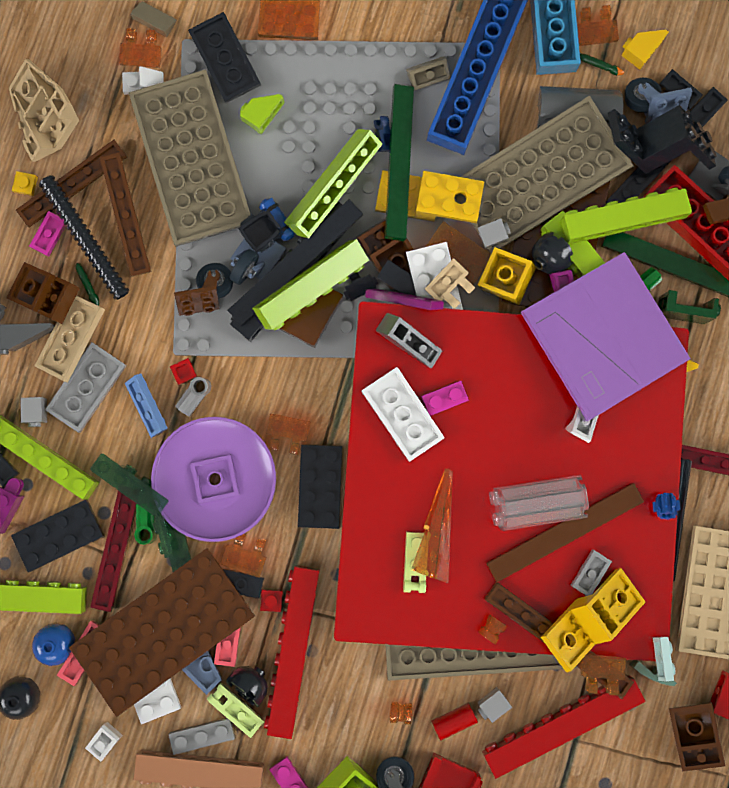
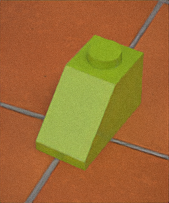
[240,94,285,134]

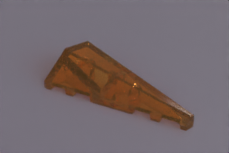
[411,469,453,583]

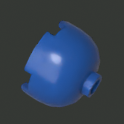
[32,623,76,666]

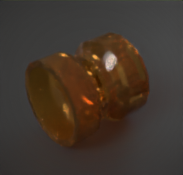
[478,614,508,644]
[390,702,412,725]

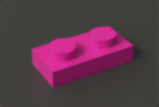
[29,211,66,257]
[421,381,469,416]
[269,756,309,788]

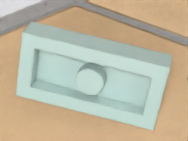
[653,637,675,681]

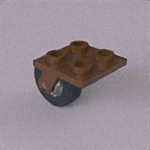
[174,263,233,316]

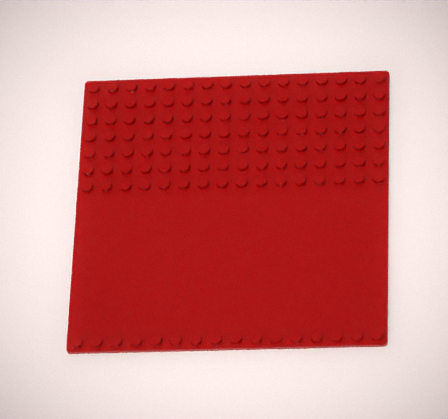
[334,301,689,661]

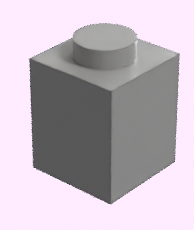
[478,219,511,249]
[21,397,47,427]
[478,687,512,723]

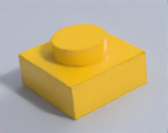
[12,171,38,196]

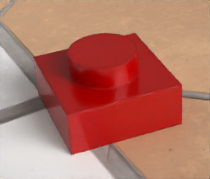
[170,358,198,386]
[260,589,283,612]

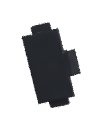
[343,272,378,301]

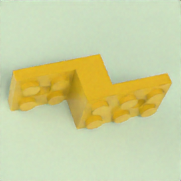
[375,170,484,223]
[541,568,645,672]

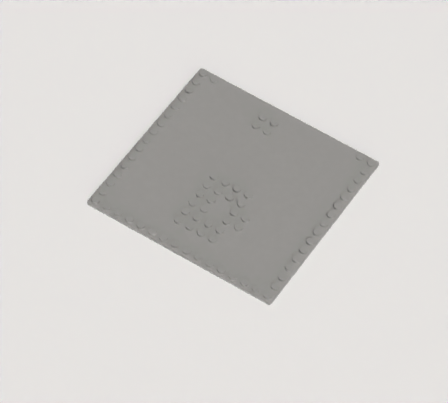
[173,39,500,358]

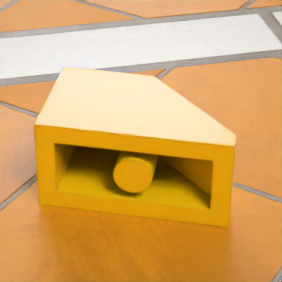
[621,30,669,70]

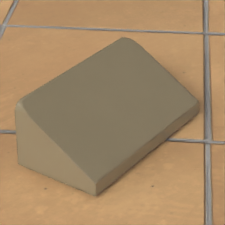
[130,1,177,37]
[406,57,451,91]

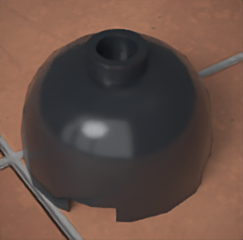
[532,232,573,275]
[226,666,268,707]
[0,676,41,720]

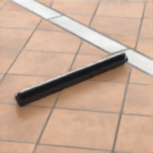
[673,459,692,582]

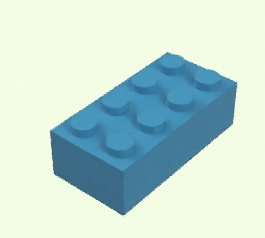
[530,0,581,75]

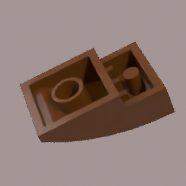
[356,218,414,290]
[6,262,80,324]
[279,289,344,348]
[669,703,725,772]

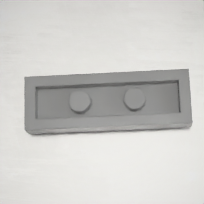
[169,718,235,755]

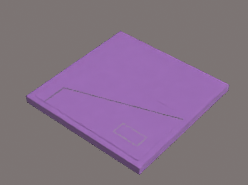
[521,252,691,421]

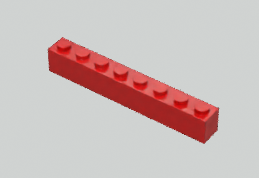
[264,566,320,739]
[482,675,646,779]

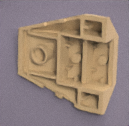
[9,59,79,162]

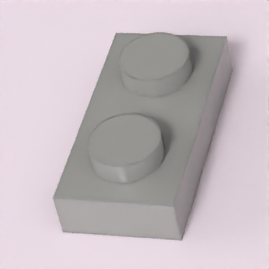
[570,550,612,596]

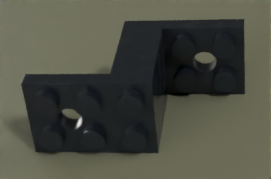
[608,105,717,174]

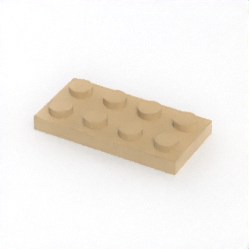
[35,296,105,383]

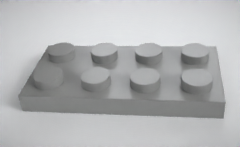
[45,342,127,433]

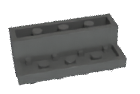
[537,86,623,129]

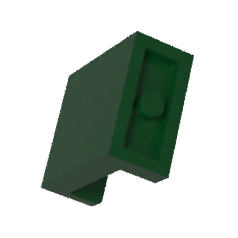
[658,290,721,324]

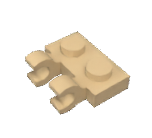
[425,258,475,309]

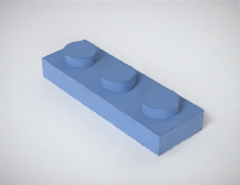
[125,374,168,438]

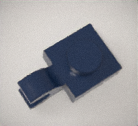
[374,116,390,152]

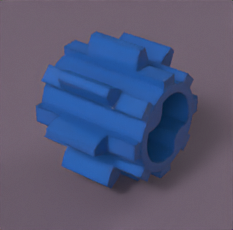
[653,493,680,520]

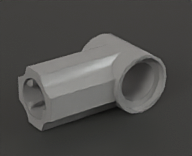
[175,377,211,417]

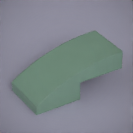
[629,660,677,686]

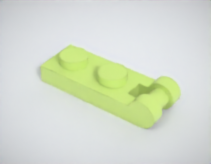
[403,532,428,593]
[207,682,265,738]

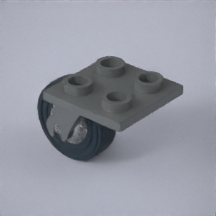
[688,151,729,201]
[376,757,414,788]

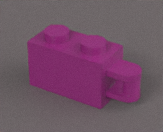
[0,478,24,534]

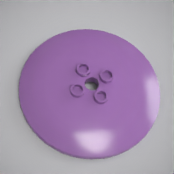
[151,417,276,542]

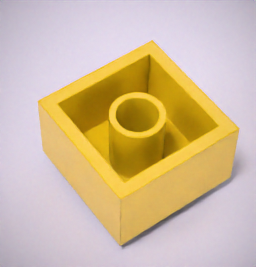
[478,247,536,305]

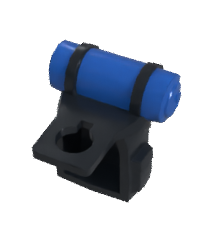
[238,198,295,253]

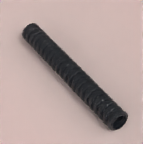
[38,175,130,300]

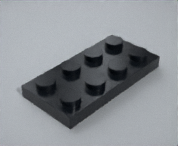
[188,12,261,103]
[298,445,342,529]
[11,499,104,573]

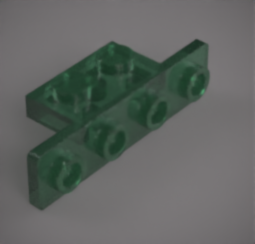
[90,453,169,517]
[153,498,191,572]

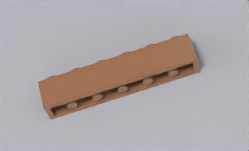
[133,750,264,788]

